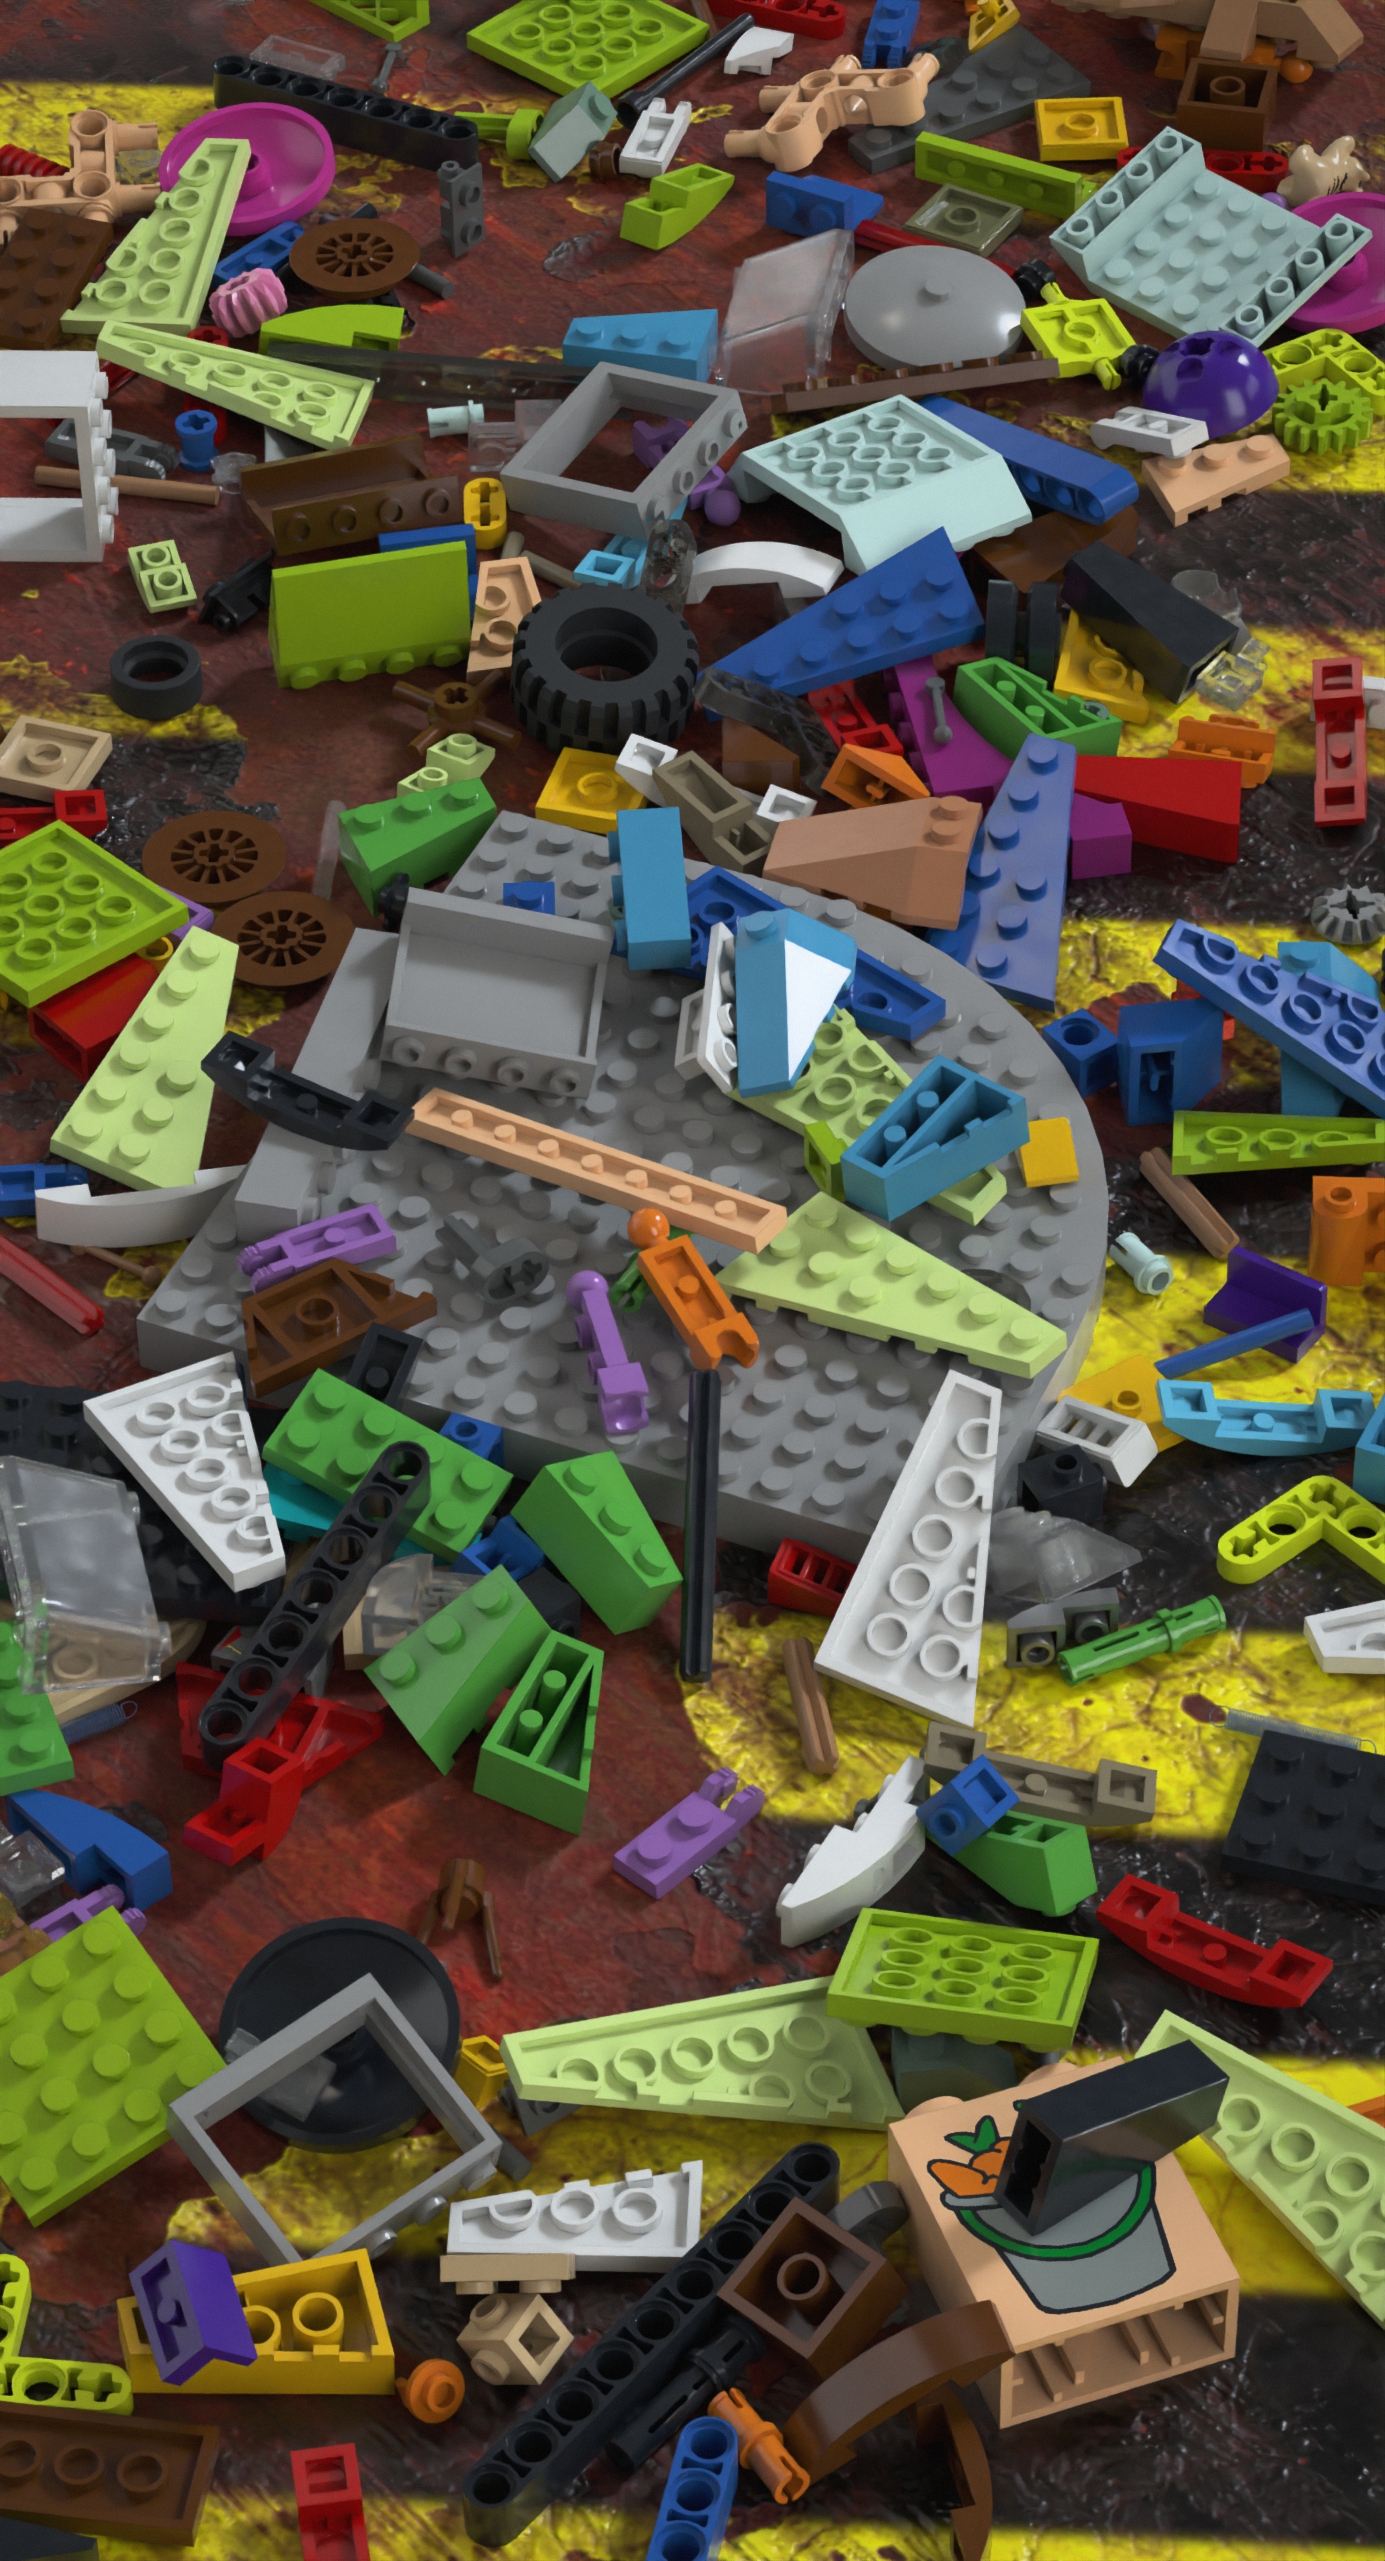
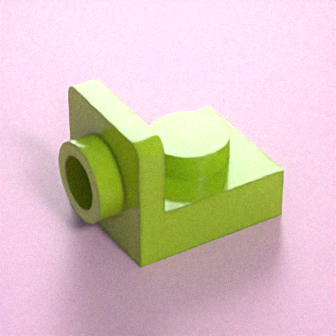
[804,1120,848,1202]

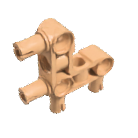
[724,53,939,172]
[0,109,161,258]

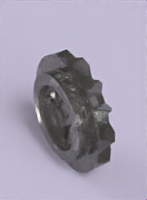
[901,36,970,77]

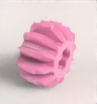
[209,268,288,338]

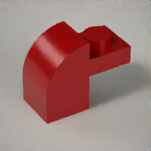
[182,1737,306,1867]

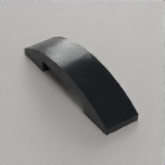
[201,1030,415,1151]

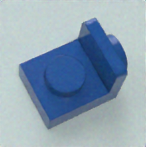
[915,1754,1020,1855]

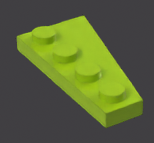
[1171,1110,1385,1176]

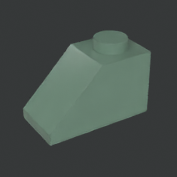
[527,81,618,183]
[891,2026,1018,2116]

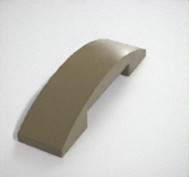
[923,1721,1157,1827]

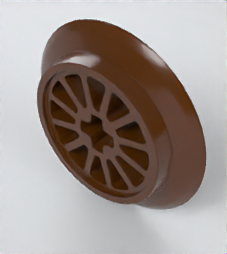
[289,218,420,300]
[141,811,287,909]
[209,891,355,992]

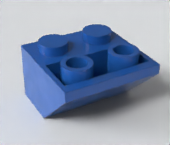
[1116,997,1224,1127]

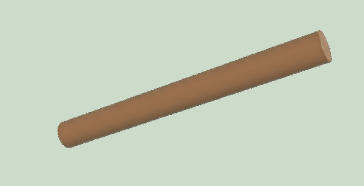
[34,465,220,505]

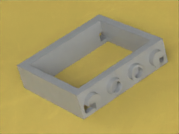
[499,361,748,541]
[165,1972,503,2267]

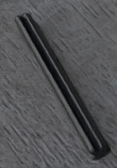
[679,1369,721,1684]

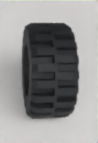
[510,582,699,756]

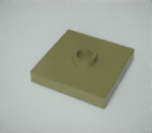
[902,183,1023,258]

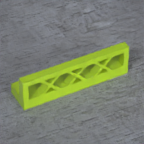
[308,0,430,43]
[915,131,1097,219]

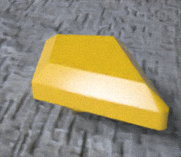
[968,0,1021,55]

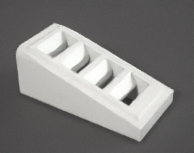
[1036,1395,1158,1487]

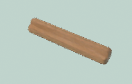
[1139,1147,1240,1261]
[782,1637,839,1776]

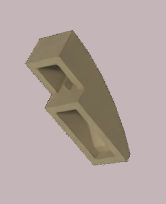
[652,750,774,878]

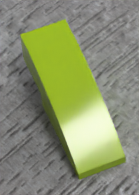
[620,163,735,250]
[258,305,405,370]

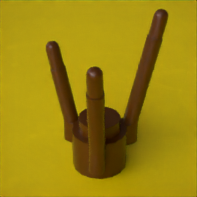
[416,1858,504,1982]

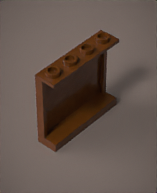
[237,434,464,556]

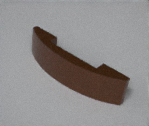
[780,2299,1016,2487]
[904,2383,993,2561]

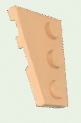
[1142,434,1290,528]
[466,556,542,685]

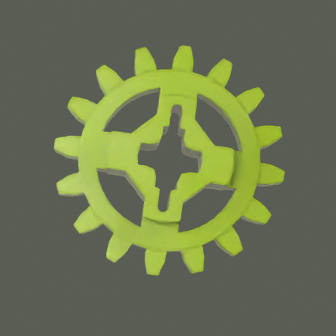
[1272,378,1374,455]

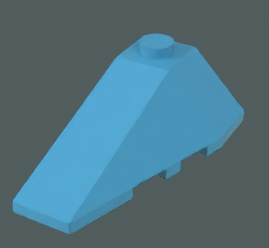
[735,908,858,1098]
[1277,941,1380,1117]

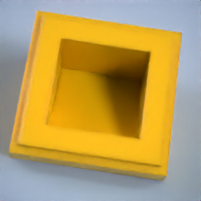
[1015,1117,1079,1188]
[453,2035,510,2110]

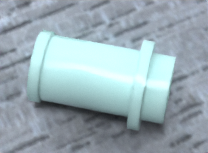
[427,400,485,438]
[1109,1232,1174,1295]

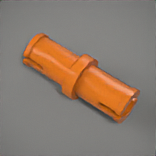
[707,2388,810,2504]

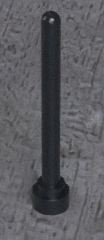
[613,13,755,130]

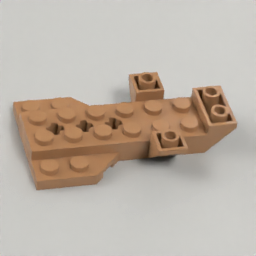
[1051,0,1364,68]

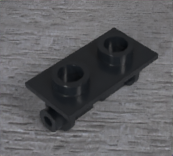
[198,549,276,632]

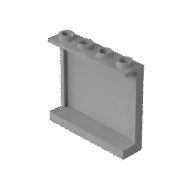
[379,887,615,1100]

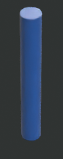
[1153,1307,1314,1380]

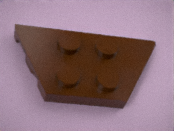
[241,1258,437,1400]

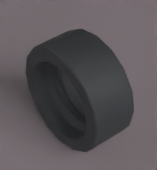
[109,635,203,720]

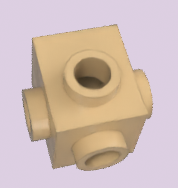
[456,2293,574,2385]

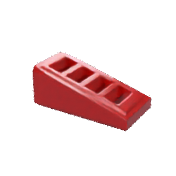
[768,1538,858,1618]

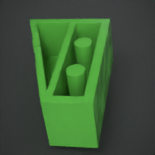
[952,656,1123,762]
[510,1450,684,1635]
[473,1629,604,1836]

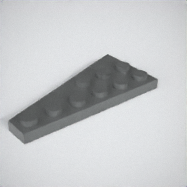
[848,23,1091,175]

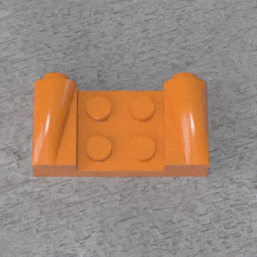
[1308,1176,1385,1287]

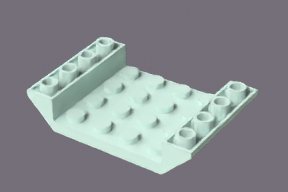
[1049,126,1373,348]
[726,394,1032,576]

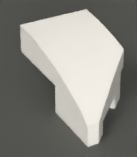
[724,27,794,75]

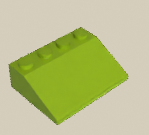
[268,540,471,689]

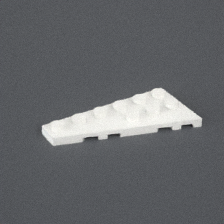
[813,1369,1002,1730]

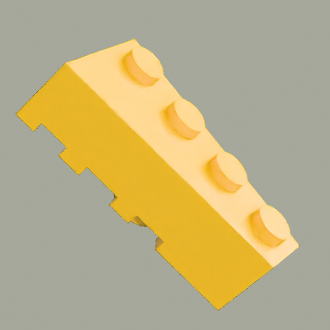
[117,2248,395,2395]

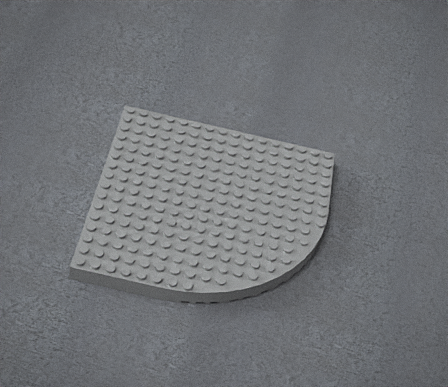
[136,810,1109,1566]

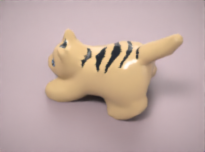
[1276,135,1370,209]

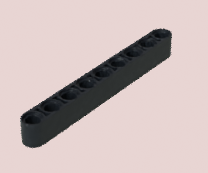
[462,2142,840,2547]

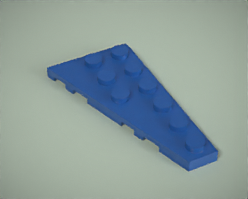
[696,526,986,723]
[922,733,1077,1013]

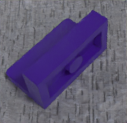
[1203,1246,1328,1364]
[129,2239,258,2386]

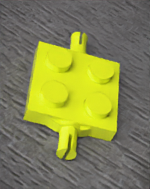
[1020,282,1137,391]

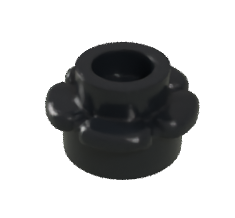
[1014,259,1056,302]
[1119,344,1160,389]

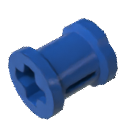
[175,410,220,473]

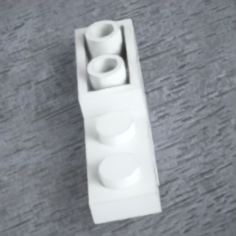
[776,1755,930,1948]

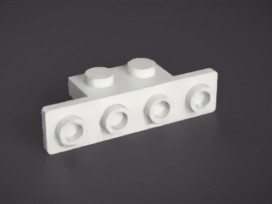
[674,922,738,1094]

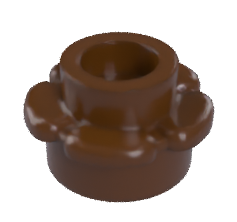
[589,140,623,184]

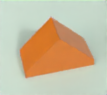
[821,743,931,809]

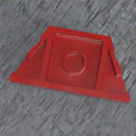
[176,1661,385,1790]

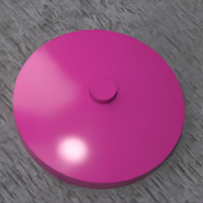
[158,102,336,236]
[1283,192,1385,334]

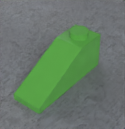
[925,1810,1098,1917]

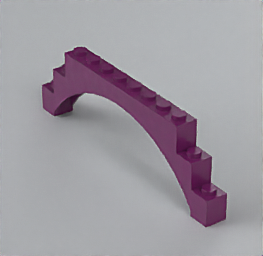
[852,550,1132,880]

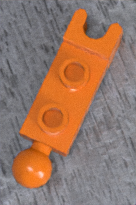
[1154,23,1313,84]
[627,1208,759,1371]

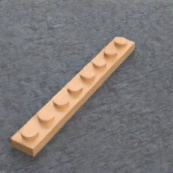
[405,1087,788,1255]

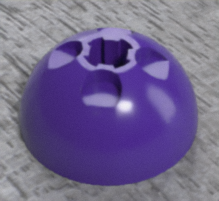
[1143,331,1279,439]

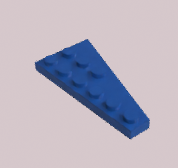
[610,865,946,1041]
[1152,919,1385,1119]

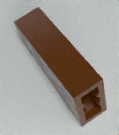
[969,505,1139,612]

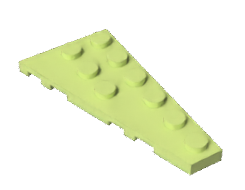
[59,138,251,337]
[95,319,375,450]
[50,925,239,1191]
[721,1003,1007,1227]
[714,1191,1067,1379]
[499,1975,906,2131]
[1134,2009,1385,2330]

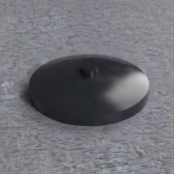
[218,1917,463,2154]

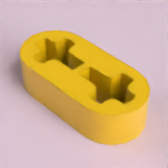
[463,478,507,550]

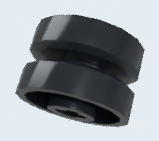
[985,580,1061,689]

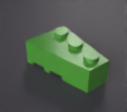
[338,777,497,919]
[364,1564,551,1776]

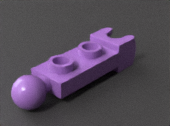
[632,416,741,527]
[566,1270,649,1434]

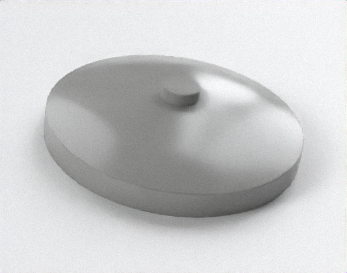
[844,245,1026,377]

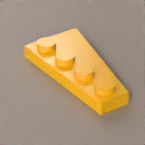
[1052,608,1149,725]

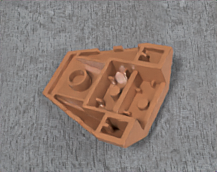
[762,796,984,931]

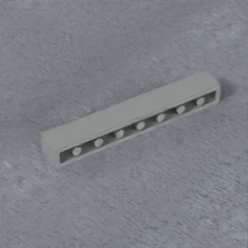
[234,928,399,1243]

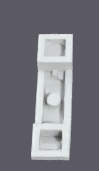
[657,542,844,605]
[614,733,817,837]
[35,1165,246,1248]

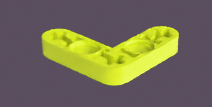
[1262,328,1385,415]
[1217,1475,1385,1585]
[0,2254,134,2416]

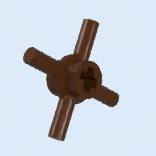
[392,669,522,761]

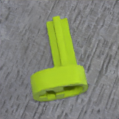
[454,108,545,160]

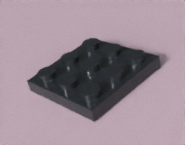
[1220,1729,1385,1907]

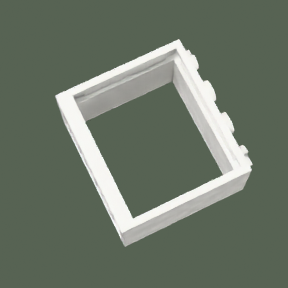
[0,350,119,562]

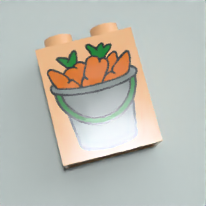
[888,2056,1240,2430]

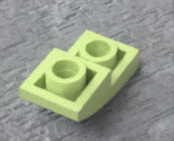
[128,539,197,613]
[396,733,495,798]

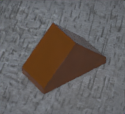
[722,714,800,797]

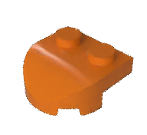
[1167,714,1277,788]

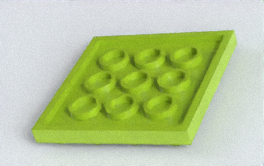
[466,0,709,99]
[0,820,189,1008]
[0,1905,227,2228]
[825,1907,1099,2053]

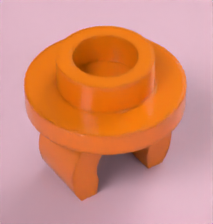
[395,2358,465,2423]

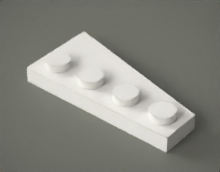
[447,2160,703,2273]

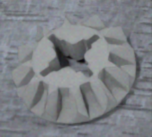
[1311,883,1385,945]

